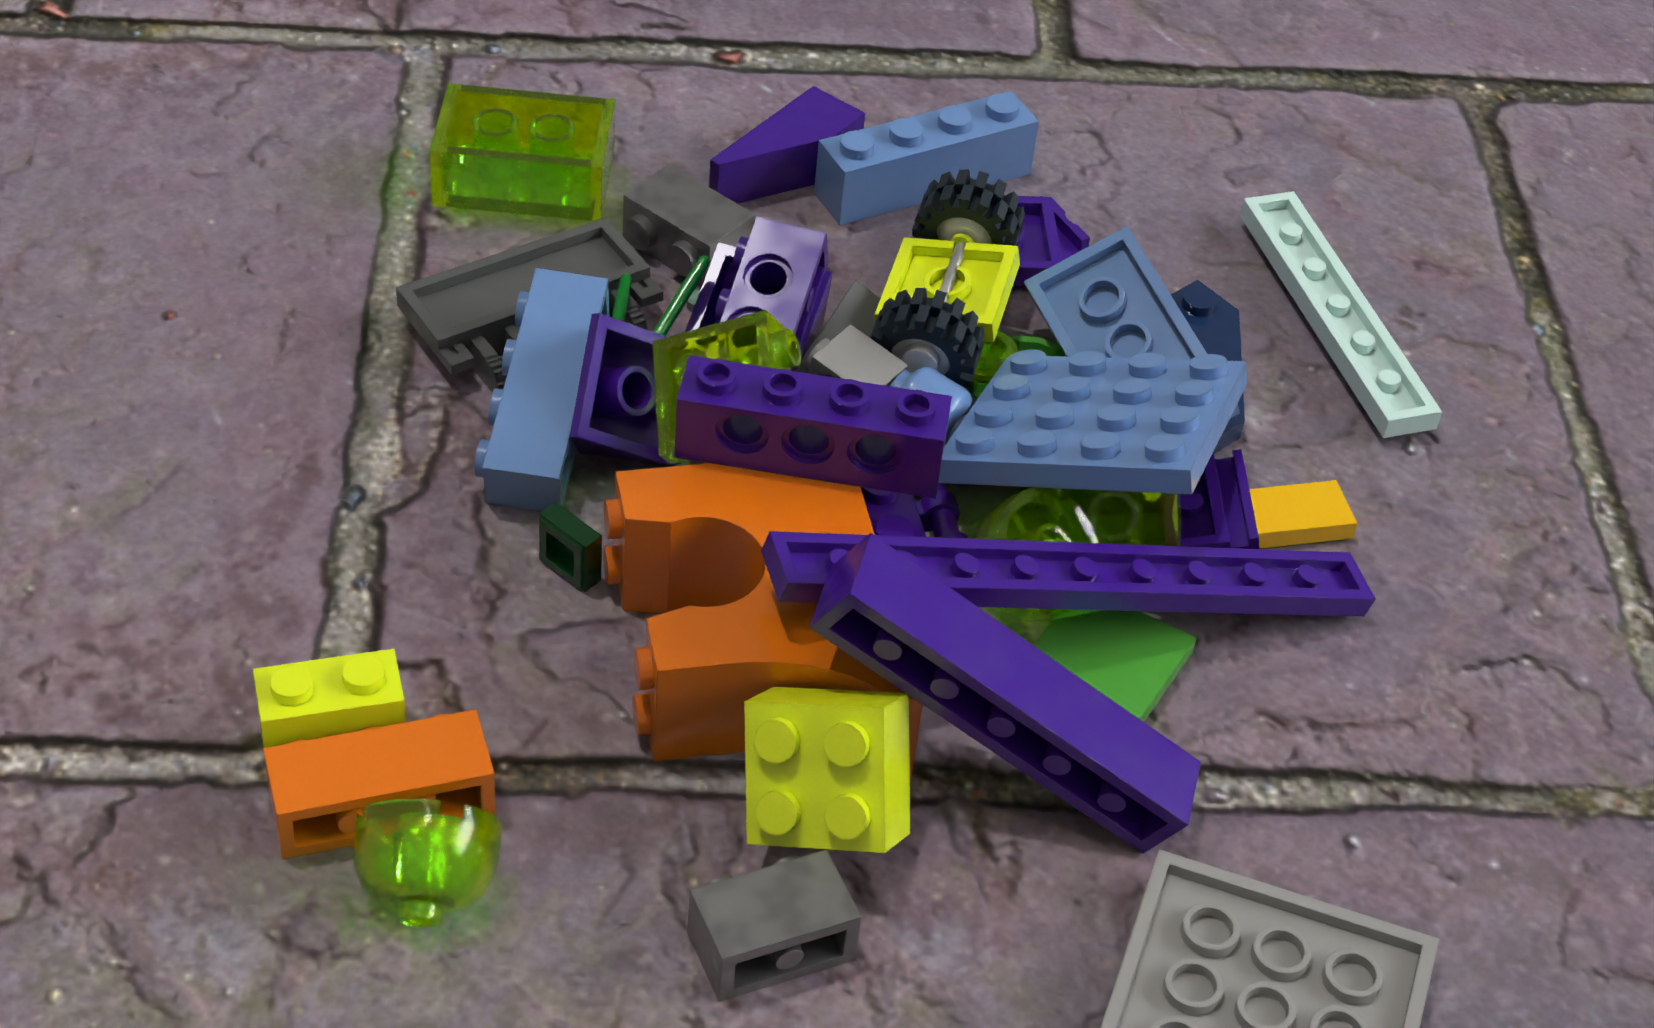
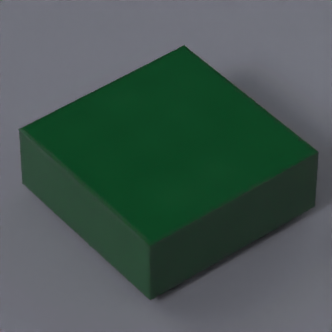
[539,502,602,592]

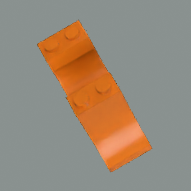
[603,462,923,783]

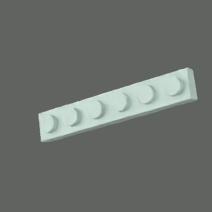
[1240,191,1442,438]

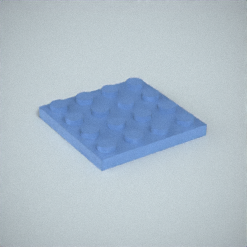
[939,350,1247,494]

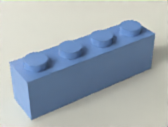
[814,91,1039,226]
[474,268,610,511]

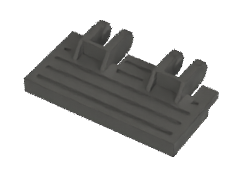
[396,217,664,392]

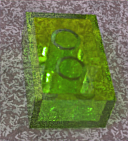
[429,83,616,221]

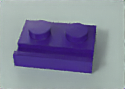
[1157,449,1260,549]

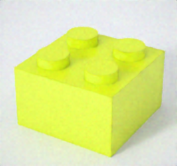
[744,687,910,853]

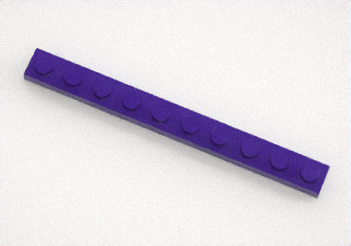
[761,531,1376,617]

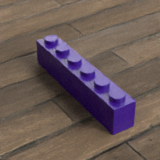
[809,533,1201,854]

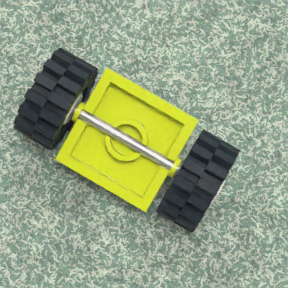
[870,169,1025,388]

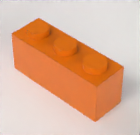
[263,709,496,859]

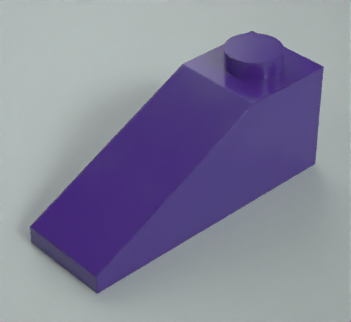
[709,86,865,204]

